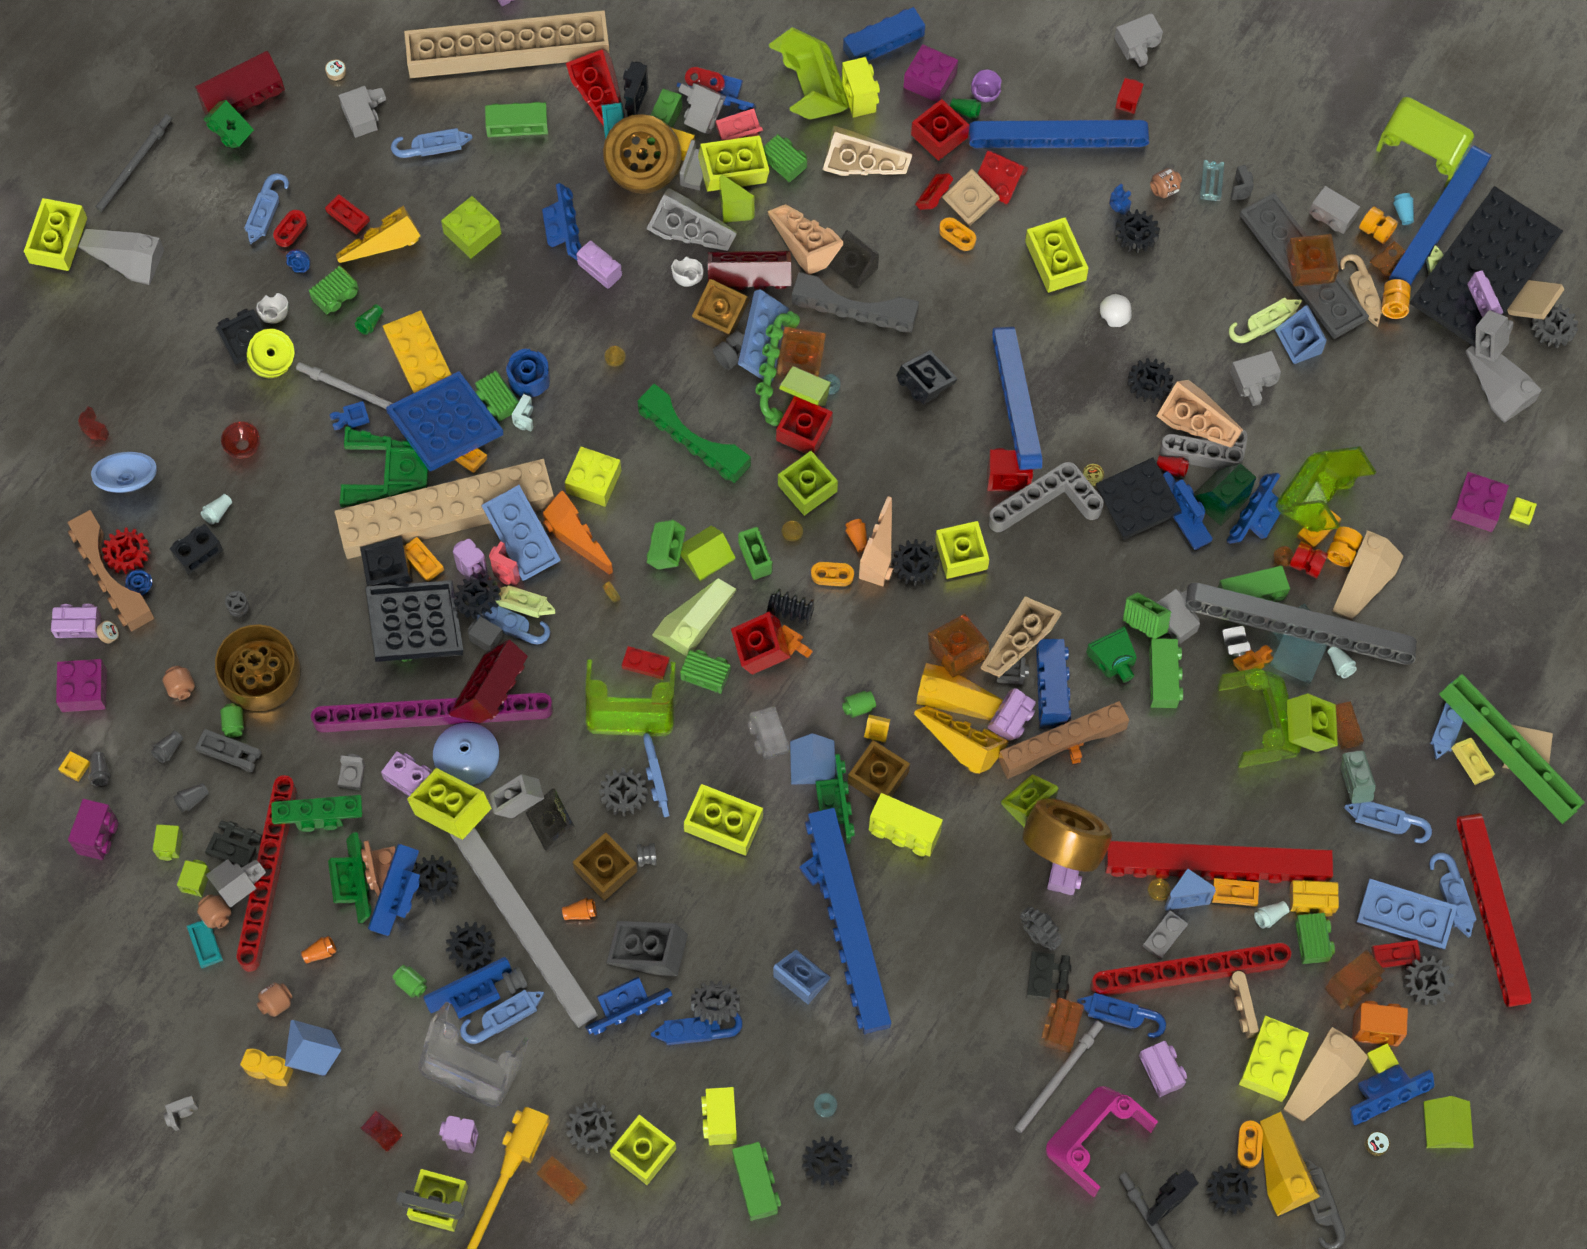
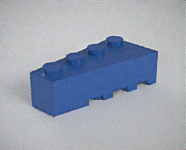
[1036,639,1071,729]

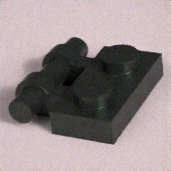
[205,820,262,868]
[1027,951,1072,1002]

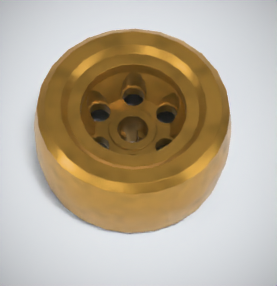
[603,114,682,194]
[215,624,300,711]
[1022,799,1112,872]

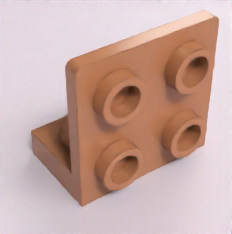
[361,840,396,896]

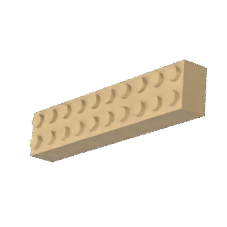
[404,10,610,78]
[335,459,554,559]

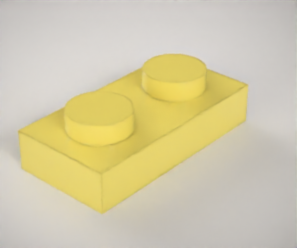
[1451,738,1495,785]

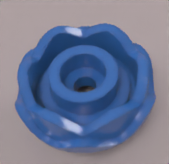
[286,249,311,273]
[125,570,152,595]

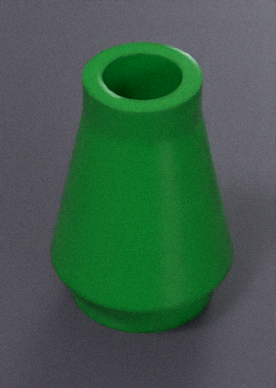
[950,98,981,119]
[355,304,384,335]

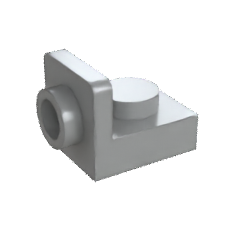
[338,754,365,790]
[164,1095,198,1131]

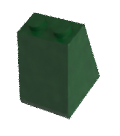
[1194,463,1256,526]

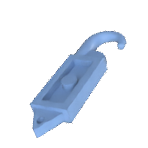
[391,128,473,158]
[245,173,289,244]
[469,605,550,645]
[1430,681,1463,759]
[643,733,669,817]
[1344,802,1432,843]
[1429,853,1477,938]
[460,990,544,1044]

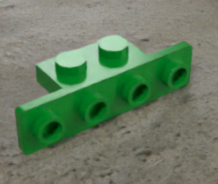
[815,754,855,844]
[271,795,363,832]
[328,832,371,923]

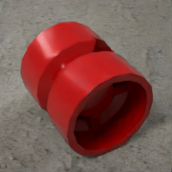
[1289,541,1329,579]

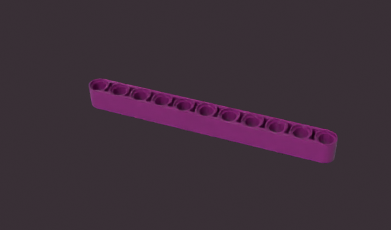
[311,693,553,733]

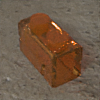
[1042,998,1084,1053]

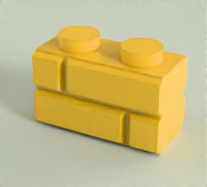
[1289,880,1339,917]

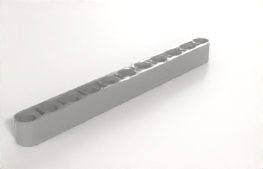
[449,828,598,1028]

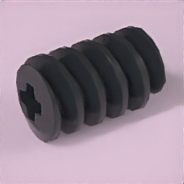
[766,589,814,626]

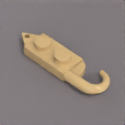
[1340,254,1382,327]

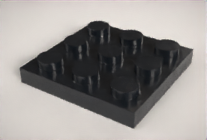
[1095,457,1182,540]

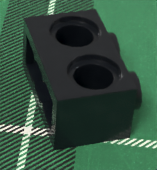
[169,523,223,575]

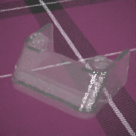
[418,1002,529,1108]

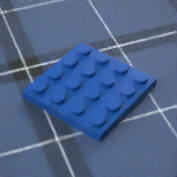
[386,371,503,472]

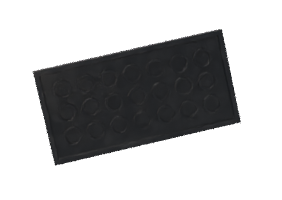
[1409,186,1563,347]

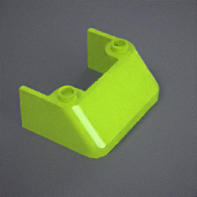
[768,27,849,120]
[1376,97,1474,187]

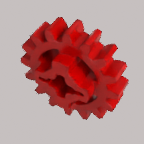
[102,527,151,574]

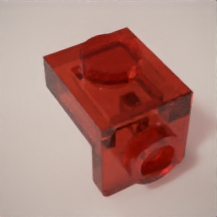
[78,406,109,441]
[361,1111,402,1152]

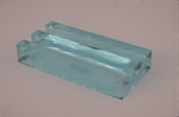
[1200,160,1224,201]

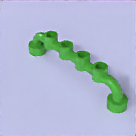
[755,311,800,426]

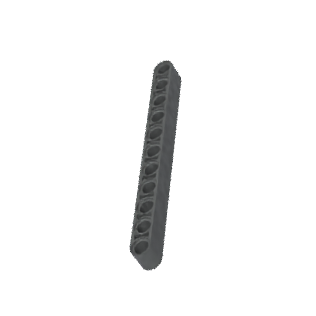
[1185,583,1417,665]

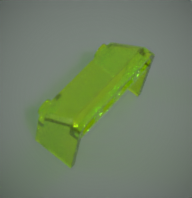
[1275,446,1376,532]
[585,659,676,736]
[1217,668,1302,768]

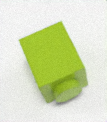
[153,825,183,861]
[177,859,210,897]

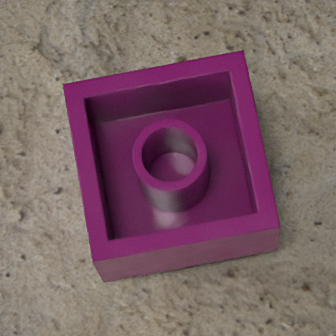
[903,44,958,102]
[1451,472,1509,532]
[56,659,107,712]
[68,799,119,860]

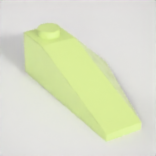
[652,578,736,656]

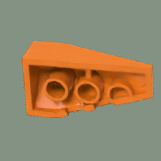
[542,491,613,575]

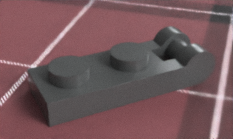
[195,729,262,772]
[396,1190,465,1220]

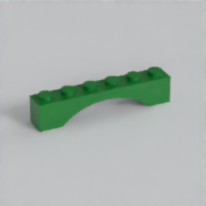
[637,384,751,483]

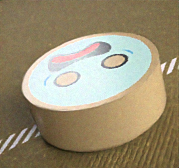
[325,60,346,81]
[96,621,119,644]

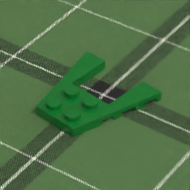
[340,427,428,507]

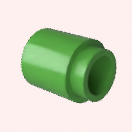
[842,691,876,718]
[220,703,244,738]
[393,965,427,998]

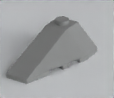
[646,188,737,251]
[79,229,164,285]
[1465,345,1542,423]

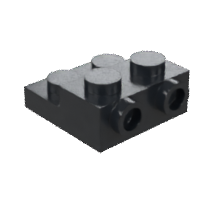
[623,61,649,117]
[215,308,264,366]
[896,350,957,405]
[360,536,413,586]
[1146,1169,1199,1227]

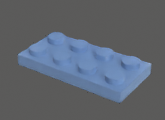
[738,289,789,381]
[481,485,561,581]
[1356,879,1458,950]

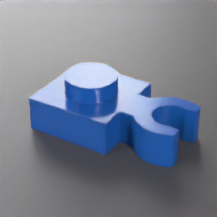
[1109,183,1131,215]
[330,401,370,430]
[799,855,825,894]

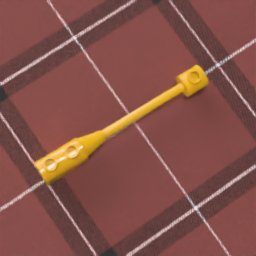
[467,1107,550,1249]

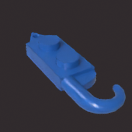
[1077,993,1166,1038]
[651,1013,742,1045]

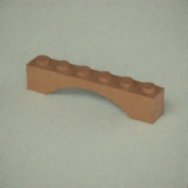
[67,510,155,632]
[998,701,1129,779]

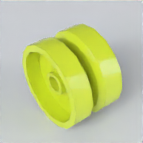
[246,329,295,379]

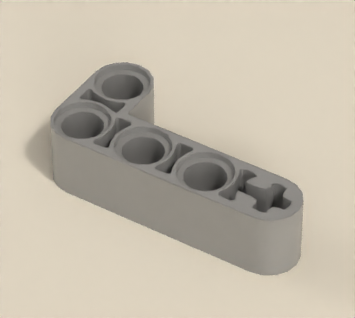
[1160,428,1247,470]

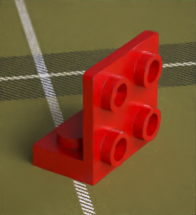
[977,150,1028,204]

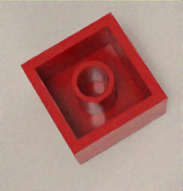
[911,99,969,161]
[776,396,833,455]
[987,448,1033,492]
[731,612,791,675]

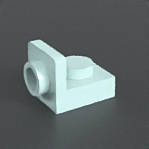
[512,394,533,431]

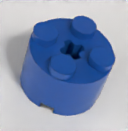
[506,349,550,398]

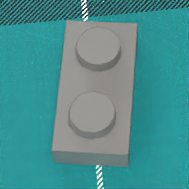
[1142,910,1188,960]

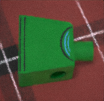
[1086,627,1137,683]

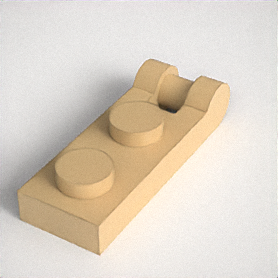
[1229,971,1259,1039]

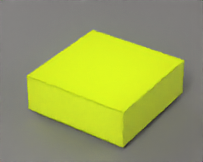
[1509,497,1537,525]
[1366,1043,1399,1074]

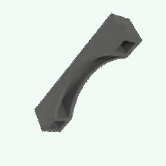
[792,272,919,333]

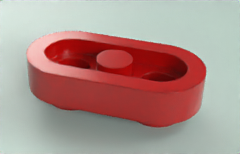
[685,67,725,93]
[273,210,307,247]

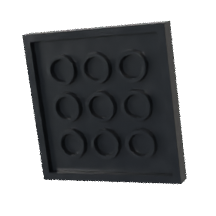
[365,580,463,662]

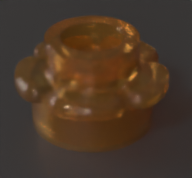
[1273,546,1294,567]

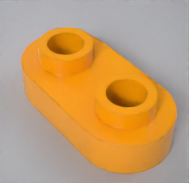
[939,217,976,251]
[811,562,854,586]
[1237,1120,1263,1168]

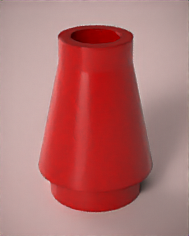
[1157,455,1189,478]

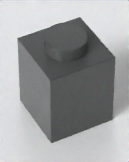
[468,616,504,652]

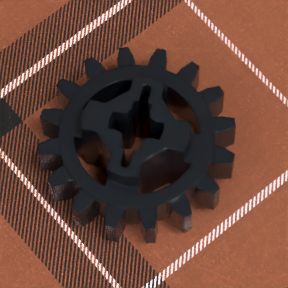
[1114,209,1160,253]
[1127,358,1173,403]
[892,539,939,586]
[454,573,501,619]
[412,855,459,905]
[446,922,495,972]
[802,1136,852,1188]
[1206,1163,1258,1216]

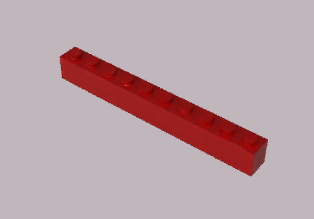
[1105,841,1333,883]

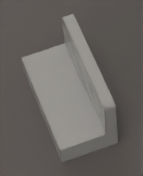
[680,140,704,191]

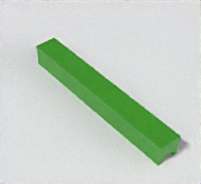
[1439,674,1585,824]

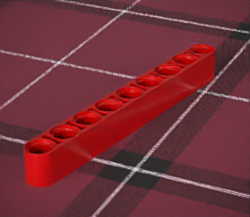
[237,775,297,972]
[1457,813,1532,1007]
[1090,943,1291,996]

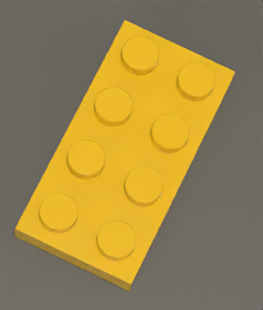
[383,310,451,394]

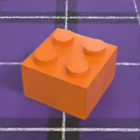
[1352,1001,1408,1047]

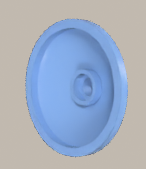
[91,452,157,493]
[433,723,499,786]

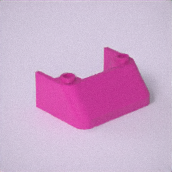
[1046,1086,1158,1198]

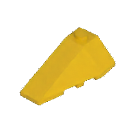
[336,205,421,263]
[916,663,1003,721]
[914,706,1009,774]
[1260,1112,1320,1216]

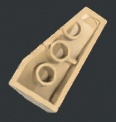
[980,596,1062,677]

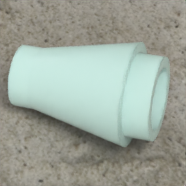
[201,494,232,525]
[1327,647,1357,678]
[1254,901,1289,929]

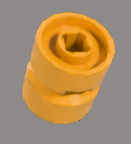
[1359,206,1398,244]
[1382,279,1411,319]
[1327,527,1363,567]

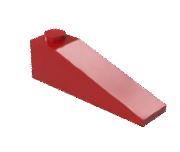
[566,49,625,126]

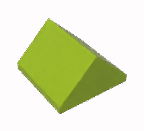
[719,174,755,223]
[779,366,831,406]
[680,525,735,581]
[1001,774,1059,827]
[1423,1096,1474,1148]

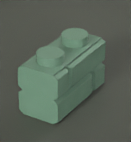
[1340,751,1376,804]

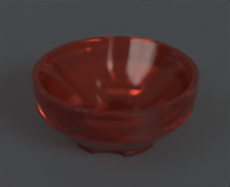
[221,422,260,459]

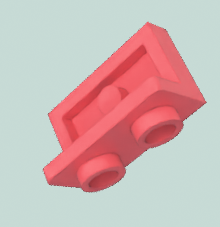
[715,108,763,141]
[489,541,520,586]

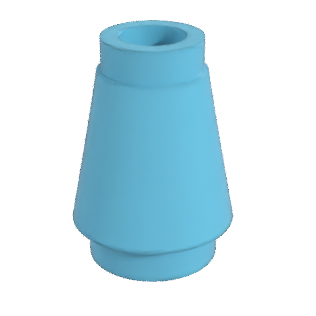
[1393,193,1414,225]

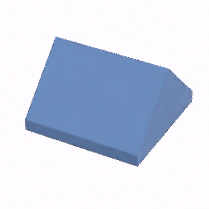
[1275,305,1327,364]
[790,733,835,784]
[1165,869,1216,911]
[773,950,831,1005]
[285,1020,342,1076]

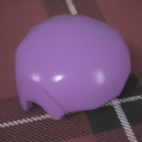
[971,69,1002,102]

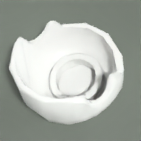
[671,257,704,287]
[256,293,289,324]
[1100,294,1132,327]

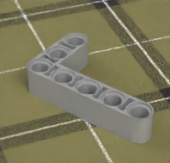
[988,462,1103,532]

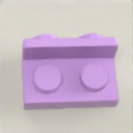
[1467,271,1503,317]

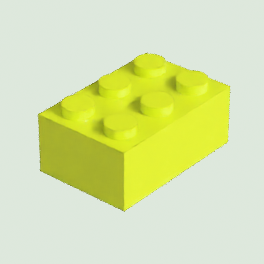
[698,135,769,192]
[24,198,87,271]
[1025,217,1089,293]
[407,768,492,840]
[684,784,763,856]
[869,793,943,857]
[1239,1016,1309,1102]

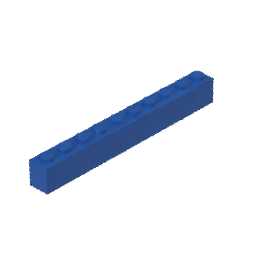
[805,808,892,1034]

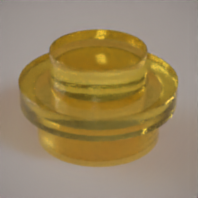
[605,346,626,367]
[782,521,803,542]
[1148,879,1171,901]

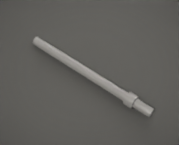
[296,362,393,409]
[1014,1020,1104,1133]

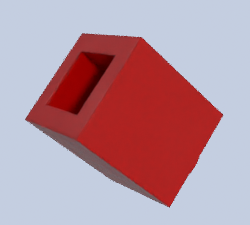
[1115,78,1144,114]

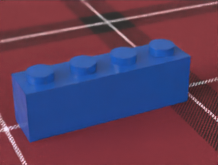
[843,7,925,62]

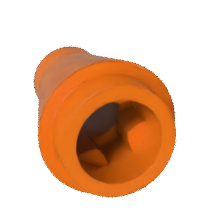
[845,519,868,552]
[562,897,597,920]
[301,936,337,964]

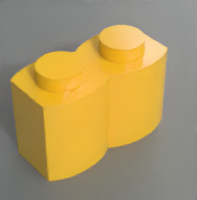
[240,1049,293,1086]

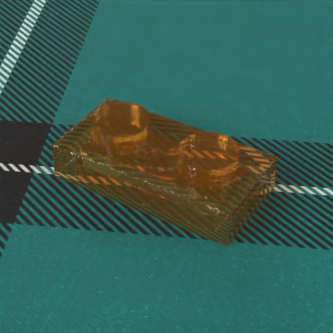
[1336,701,1364,749]
[537,1156,587,1206]

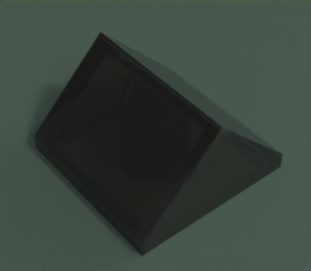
[828,230,879,288]
[526,788,576,850]

